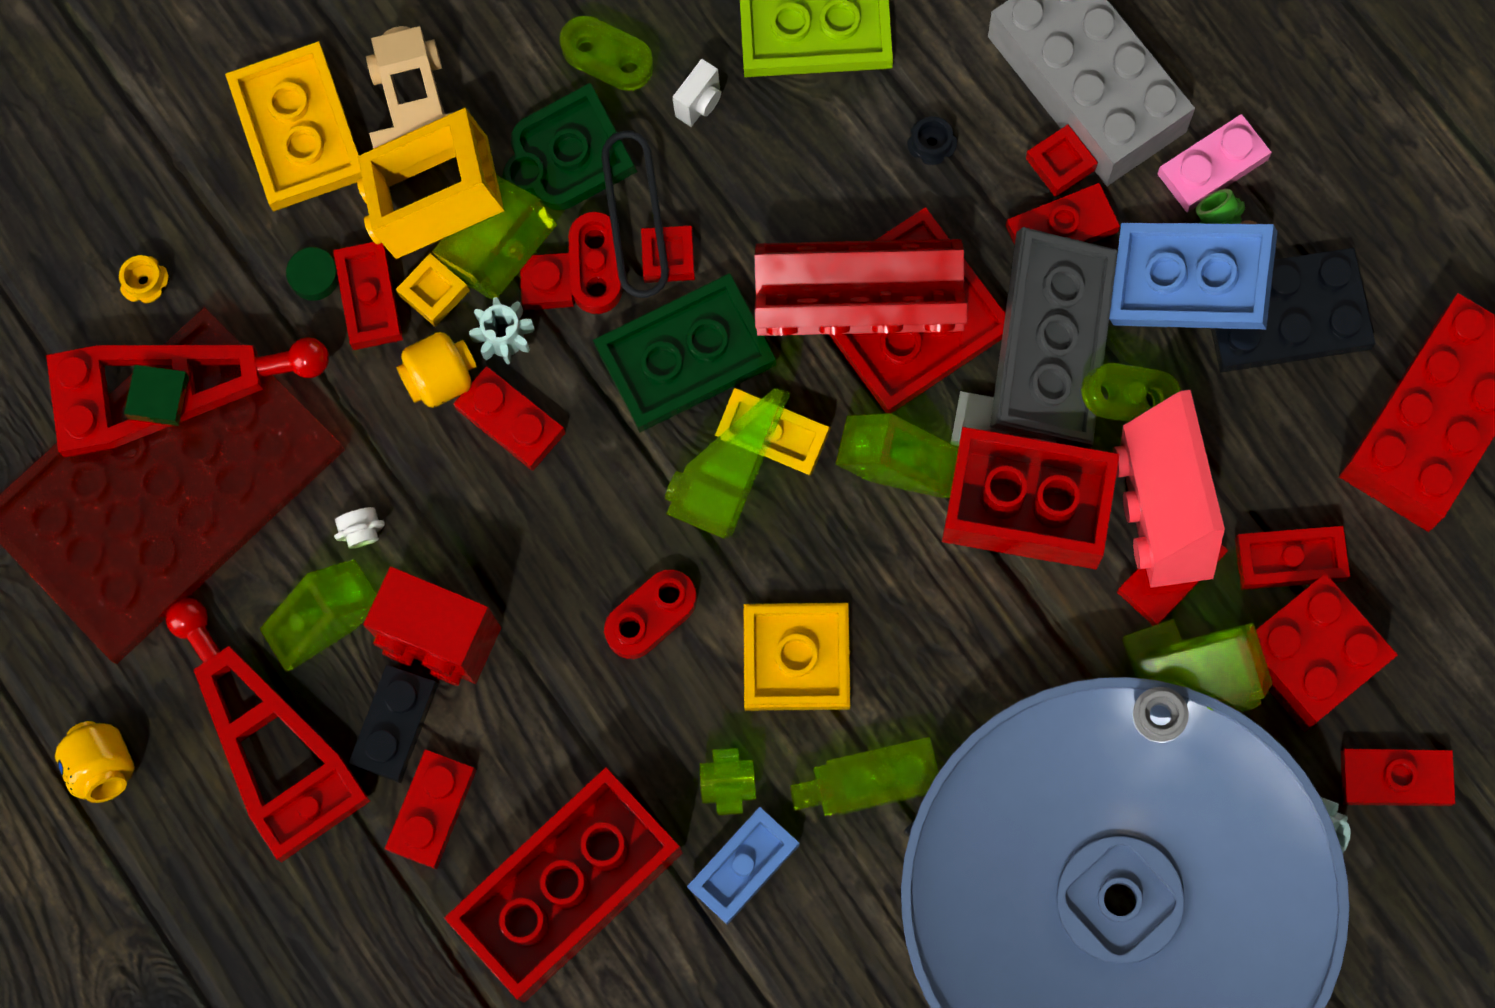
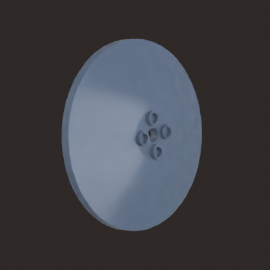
[901,677,1349,1008]

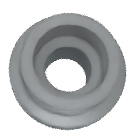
[1132,687,1189,743]

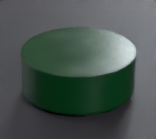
[286,247,339,301]

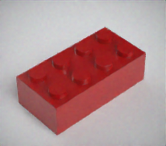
[1339,293,1495,532]
[444,767,683,1003]

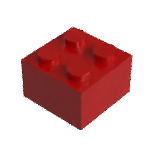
[363,566,502,686]
[1234,573,1398,732]

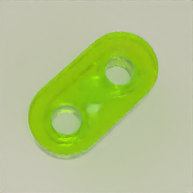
[560,16,654,91]
[1081,363,1182,422]

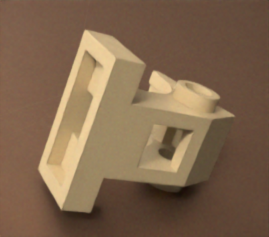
[366,26,470,149]

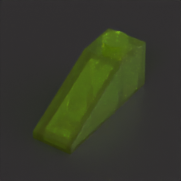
[665,388,791,539]

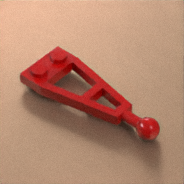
[46,337,329,458]
[166,598,370,862]

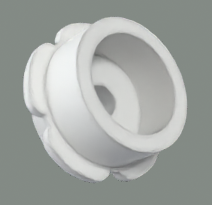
[334,507,385,549]

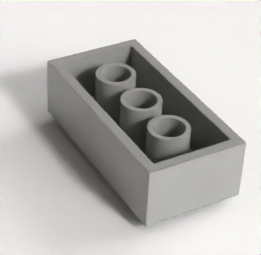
[988,0,1195,186]

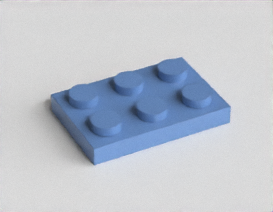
[1109,223,1277,330]

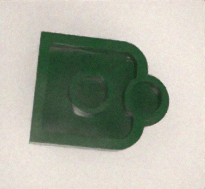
[502,83,637,210]

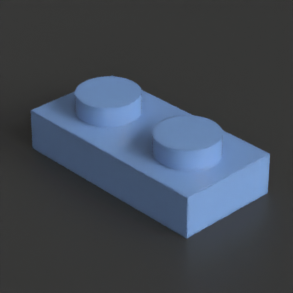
[687,807,800,925]

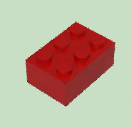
[942,427,1120,570]

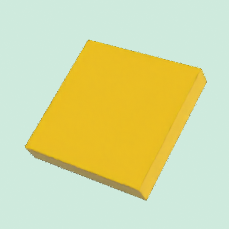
[744,603,850,711]

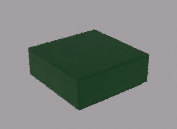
[124,365,190,426]

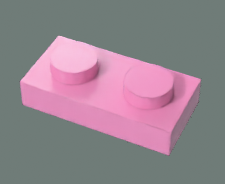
[1158,114,1272,213]

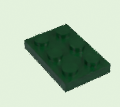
[593,273,776,433]

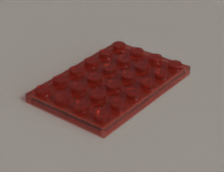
[0,307,345,665]

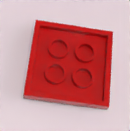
[829,207,1005,415]

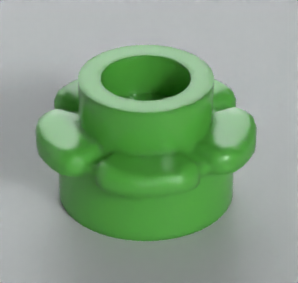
[1196,189,1245,224]

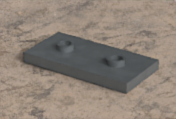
[990,227,1118,448]

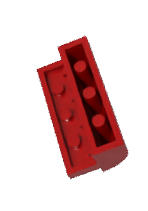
[755,239,967,336]

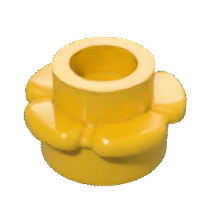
[119,255,169,303]

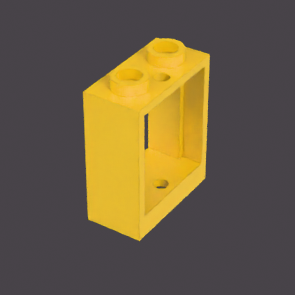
[357,108,504,259]

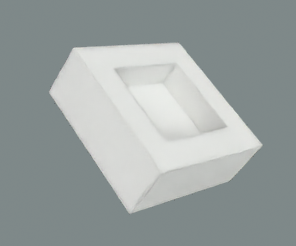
[673,59,721,127]

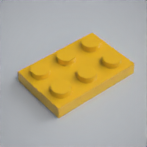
[225,41,362,212]

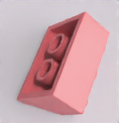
[1113,390,1225,588]

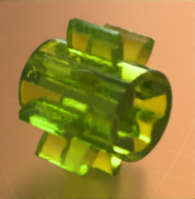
[700,748,756,815]

